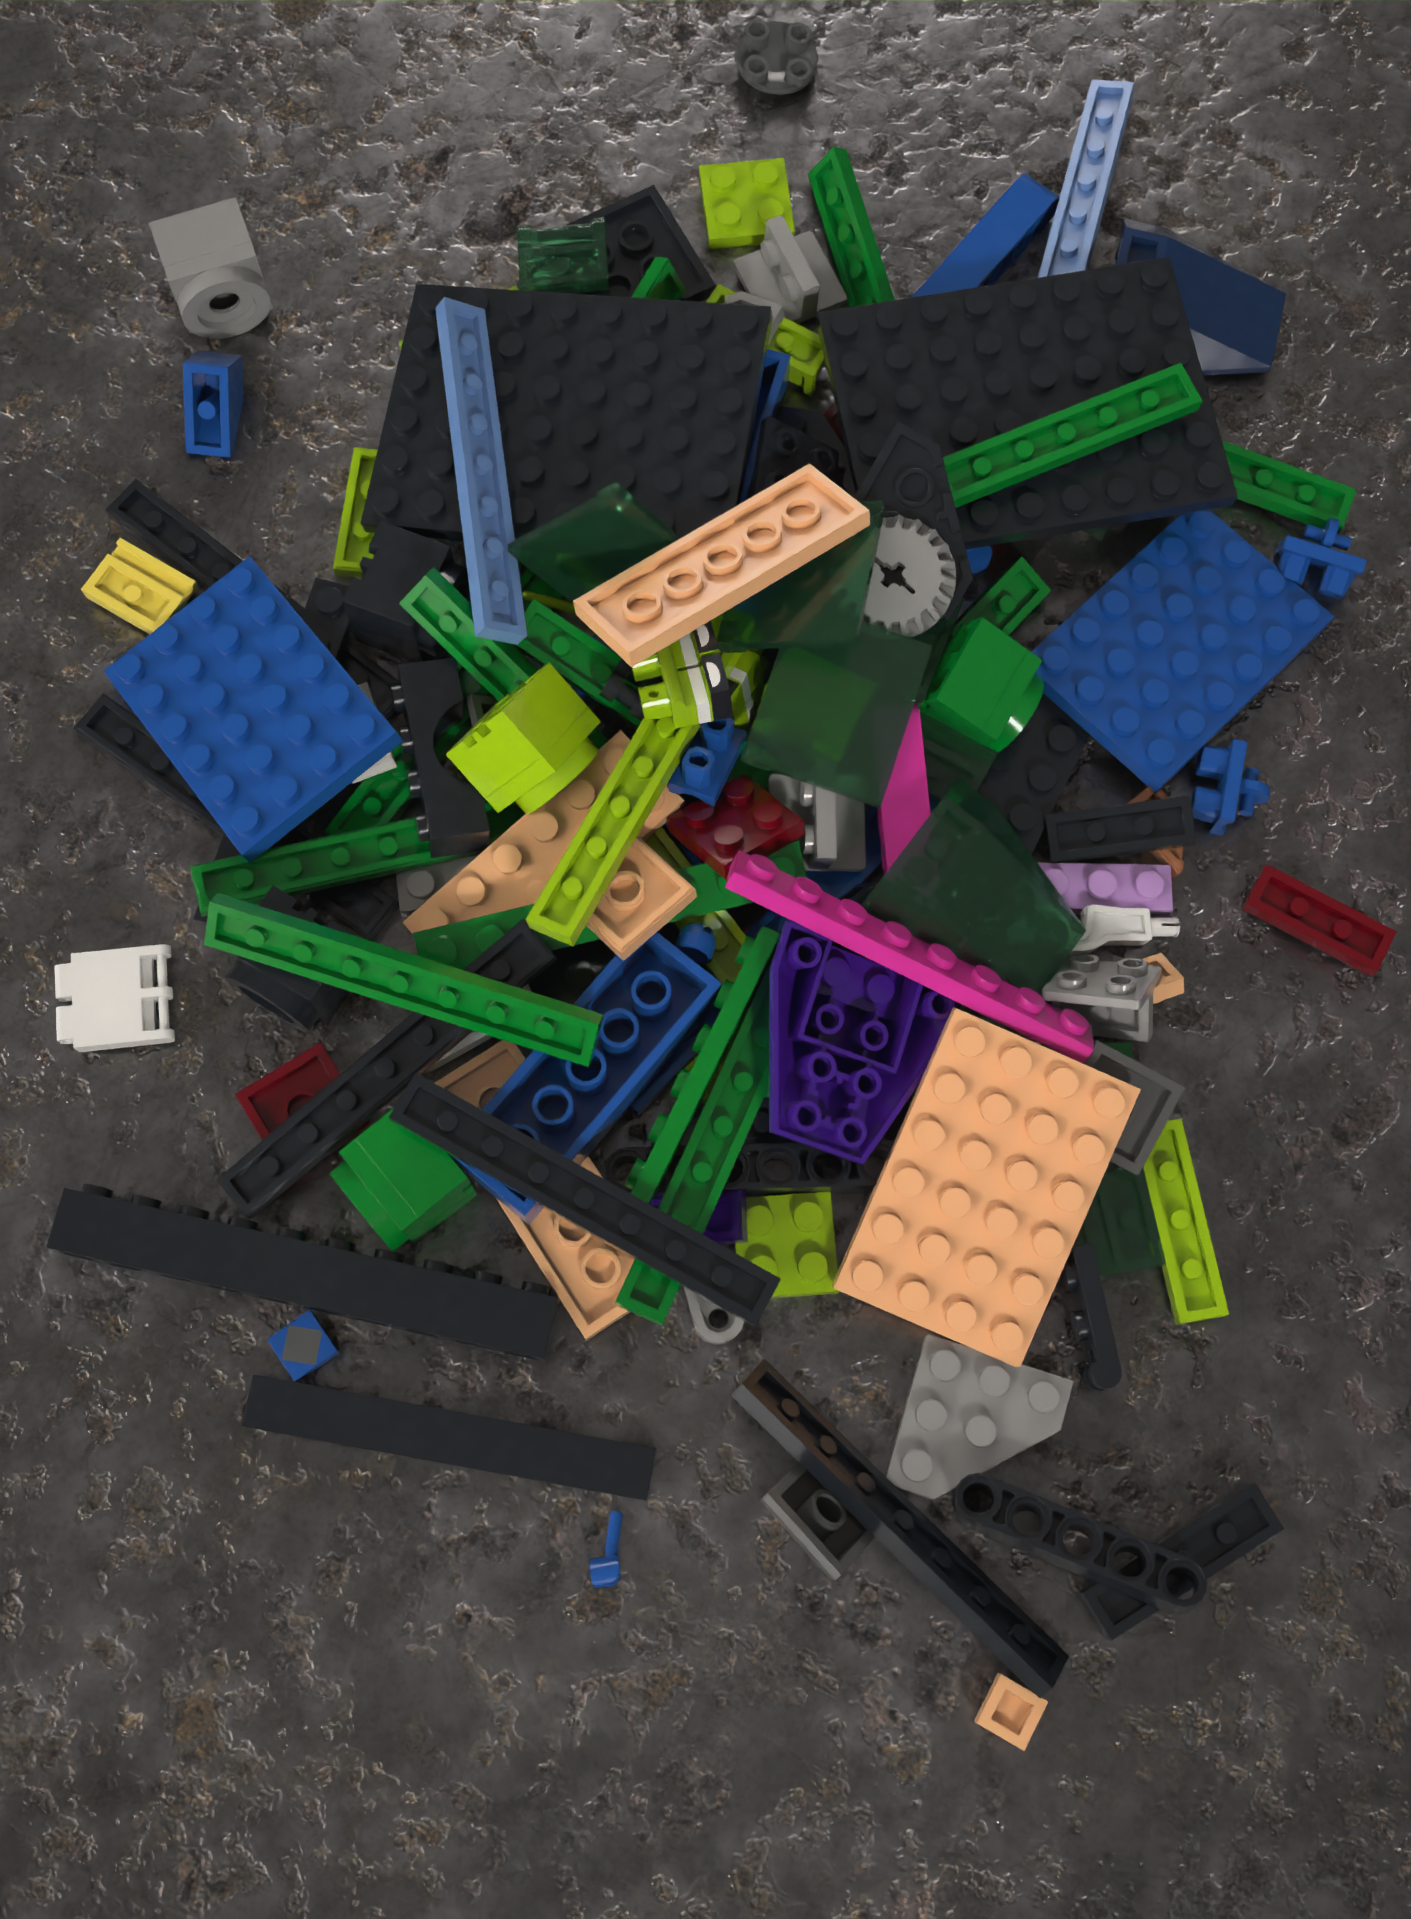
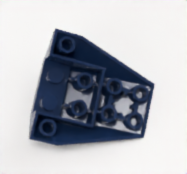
[1114,218,1286,375]

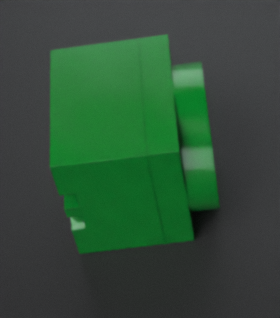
[900,617,1044,756]
[329,1108,477,1252]

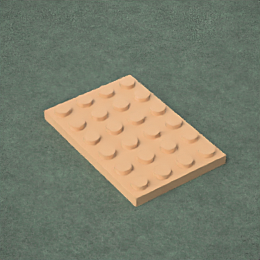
[832,1007,1141,1367]

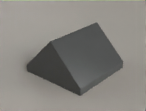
[759,1462,875,1580]

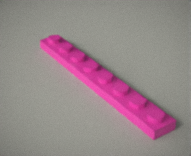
[725,850,1094,1064]

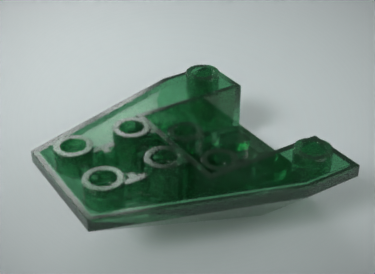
[861,777,1086,995]

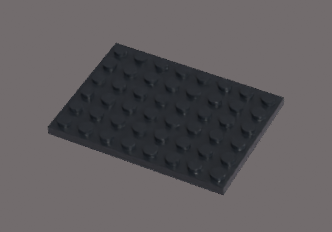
[816,257,1238,550]
[361,284,773,557]

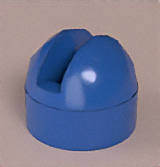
[675,922,716,964]

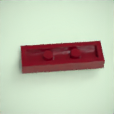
[1242,864,1397,977]

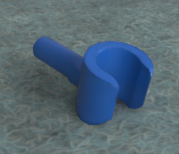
[589,1511,623,1588]

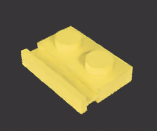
[81,538,200,634]

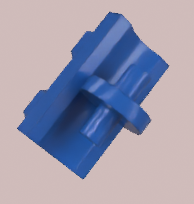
[1275,517,1367,599]
[669,718,746,806]
[1191,739,1271,836]

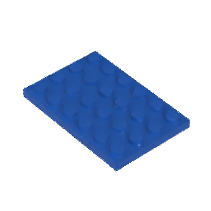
[1031,509,1335,793]
[103,556,403,863]

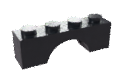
[390,657,490,858]

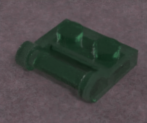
[517,217,610,294]

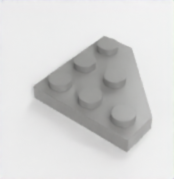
[885,1334,1074,1500]

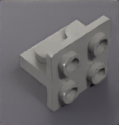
[734,215,847,324]
[768,762,866,872]
[1042,954,1161,1042]

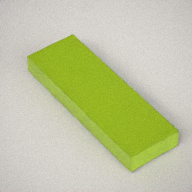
[333,447,377,578]

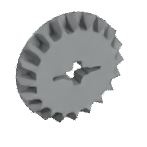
[830,514,956,641]

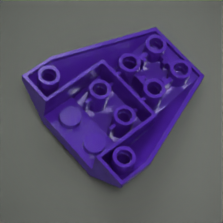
[769,921,961,1164]

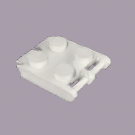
[55,944,175,1052]

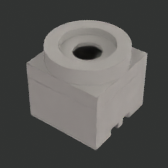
[148,197,273,339]

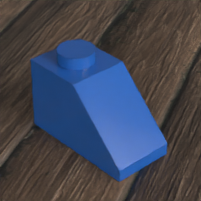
[183,350,243,458]

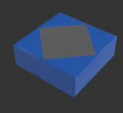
[267,1309,340,1383]

